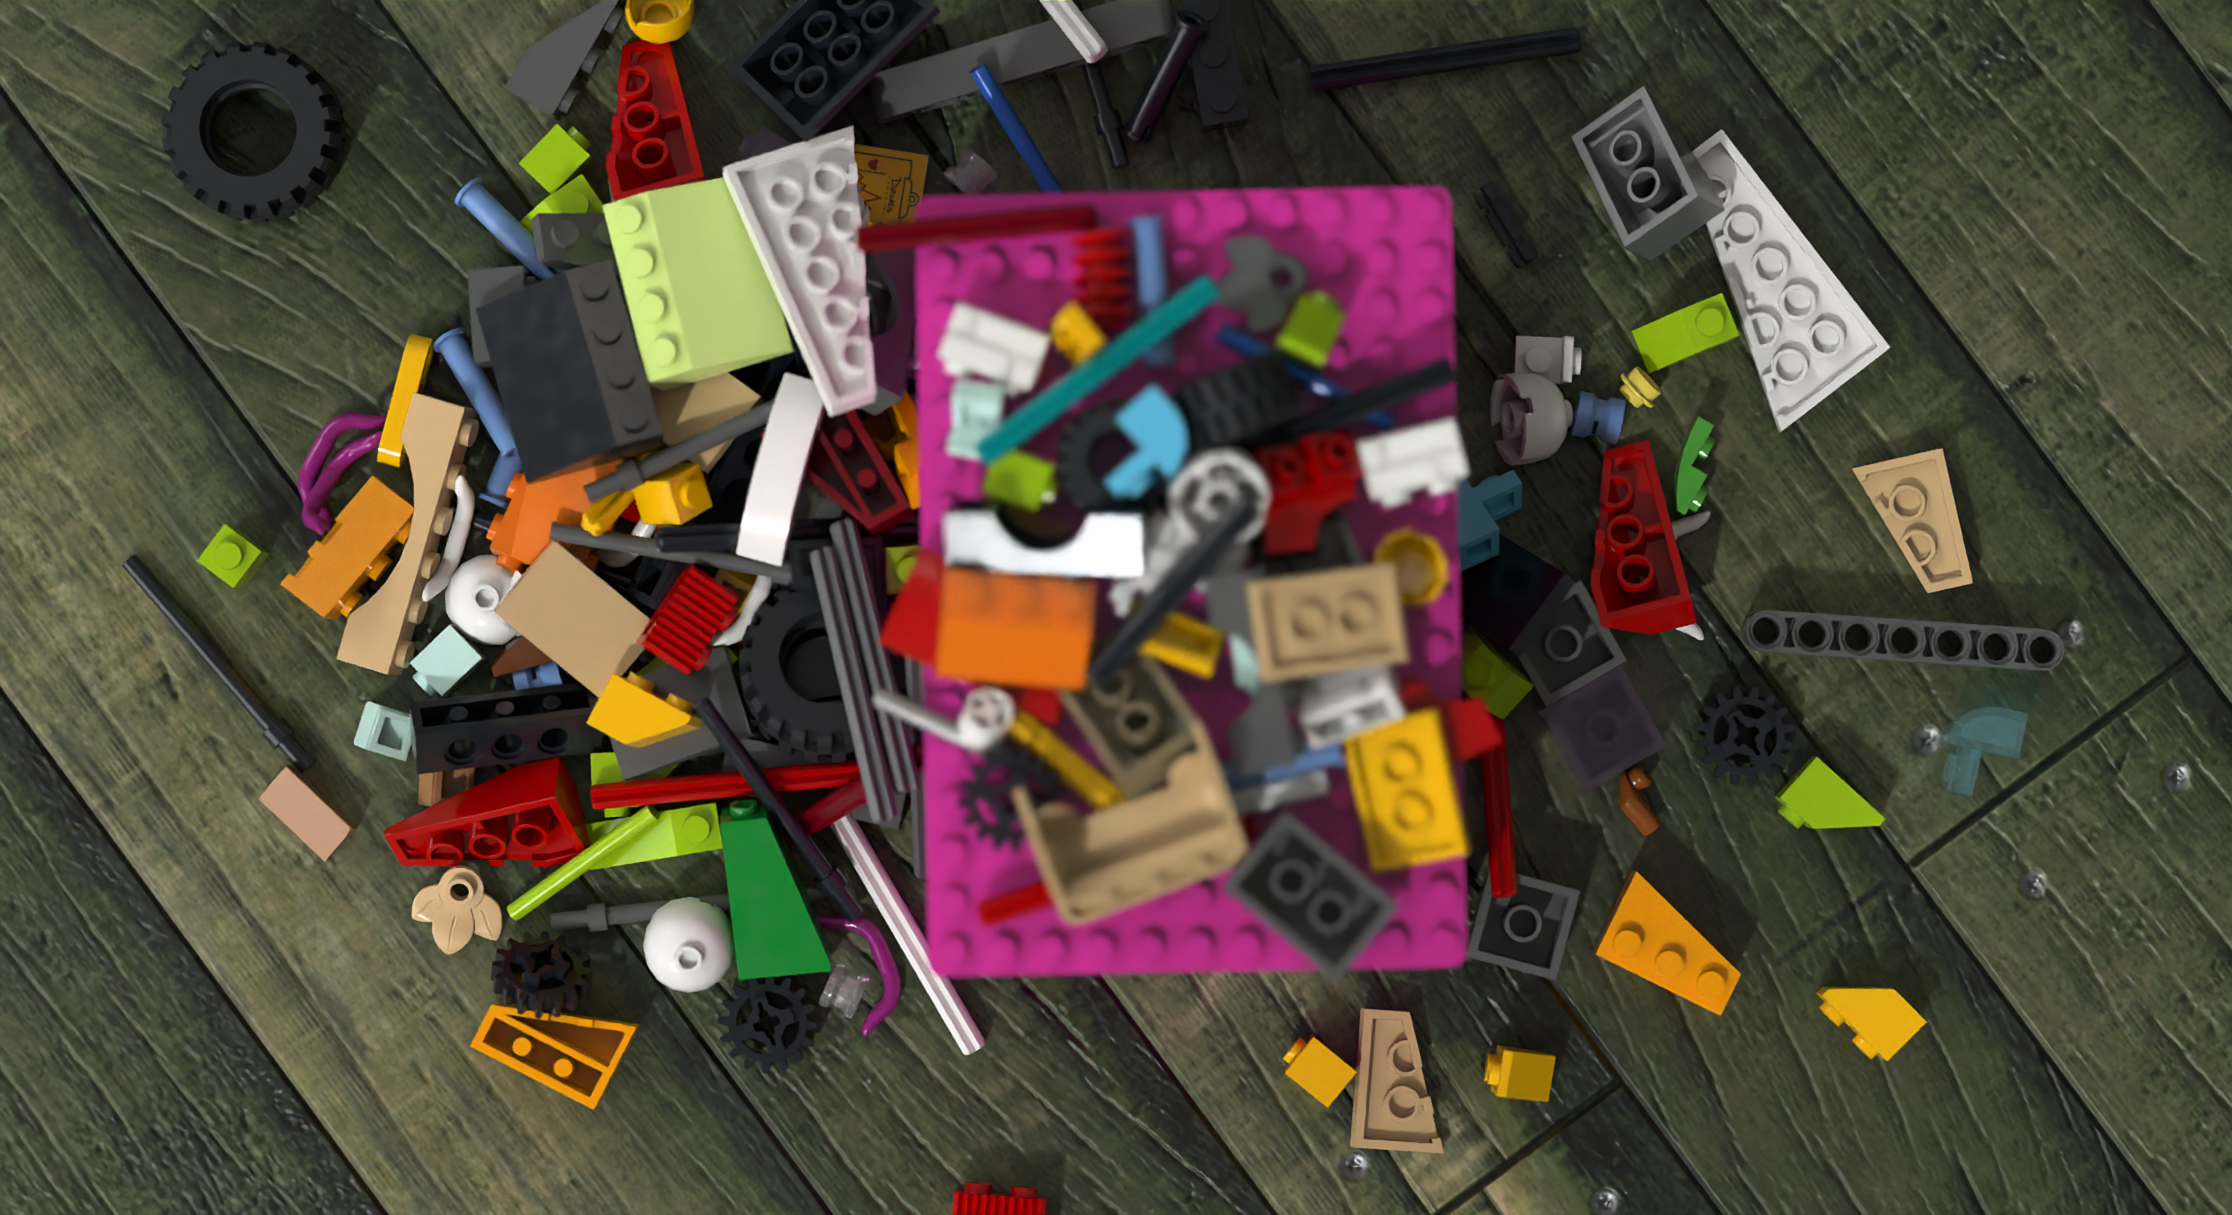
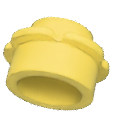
[1619,366,1662,408]

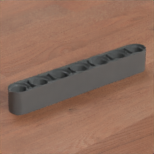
[866,0,1177,124]
[1741,610,2065,671]

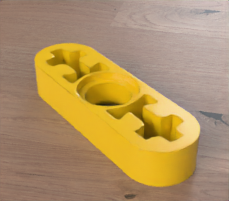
[377,333,435,468]

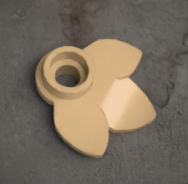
[412,865,503,955]

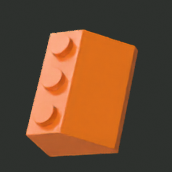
[935,569,1095,690]

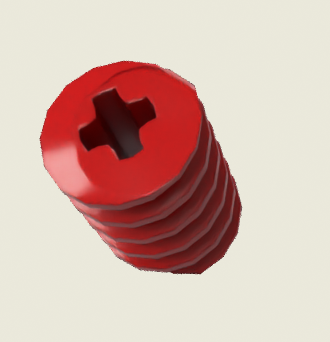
[1071,228,1134,331]

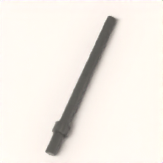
[583,398,776,503]
[549,521,790,585]
[550,883,828,932]

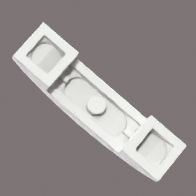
[736,373,825,566]

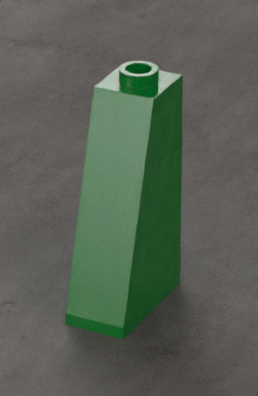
[720,800,832,980]

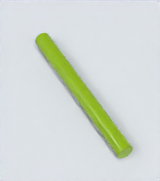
[507,804,660,921]

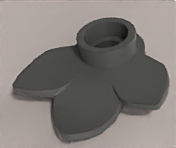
[1214,236,1307,333]

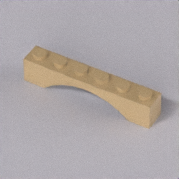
[336,392,479,675]

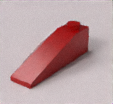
[606,40,708,202]
[1590,439,1697,635]
[384,757,590,867]

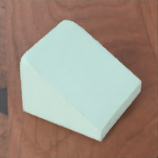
[354,701,411,761]

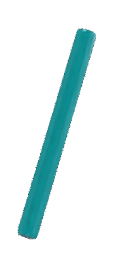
[974,275,1220,466]

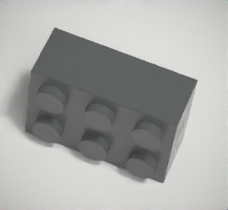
[1221,810,1399,982]

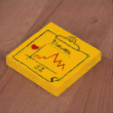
[854,144,929,224]

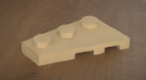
[1852,448,1973,593]
[1350,1008,1444,1154]

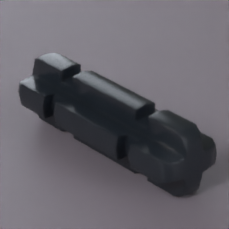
[1473,182,1538,268]

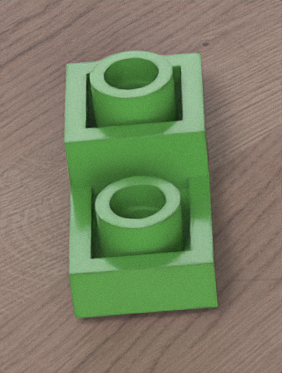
[1672,416,1716,517]

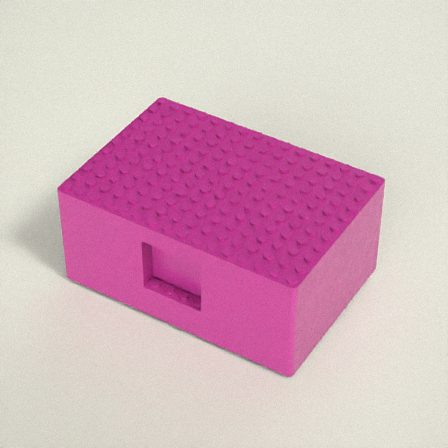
[915,187,1466,977]

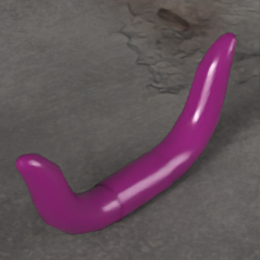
[298,412,387,532]
[302,431,383,535]
[817,914,901,1036]

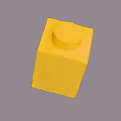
[632,463,713,525]
[1282,1035,1357,1108]

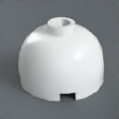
[1490,372,1573,466]
[1170,446,1269,543]
[445,554,526,646]
[643,897,735,993]

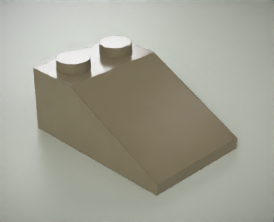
[1054,623,1214,802]

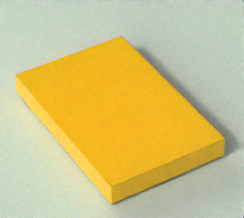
[1343,708,1470,873]

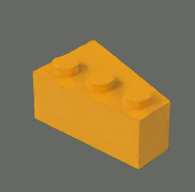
[280,475,414,620]
[1591,870,1741,1016]
[470,1002,641,1110]

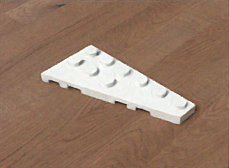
[723,126,876,417]
[1692,129,1891,432]

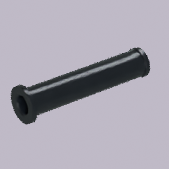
[1123,10,1210,143]

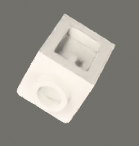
[1513,336,1582,385]
[1110,570,1165,616]

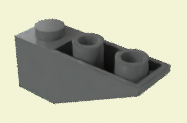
[504,0,626,120]

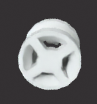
[959,688,1014,749]

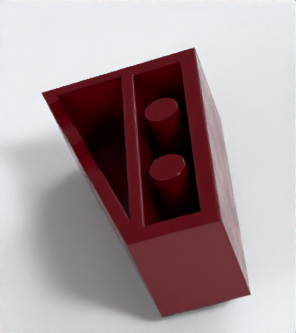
[760,406,915,536]

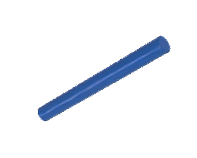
[969,63,1065,194]
[1215,323,1397,433]

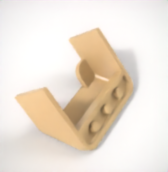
[1013,721,1247,924]

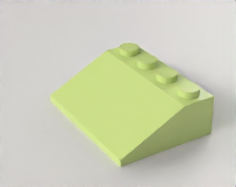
[602,178,795,392]

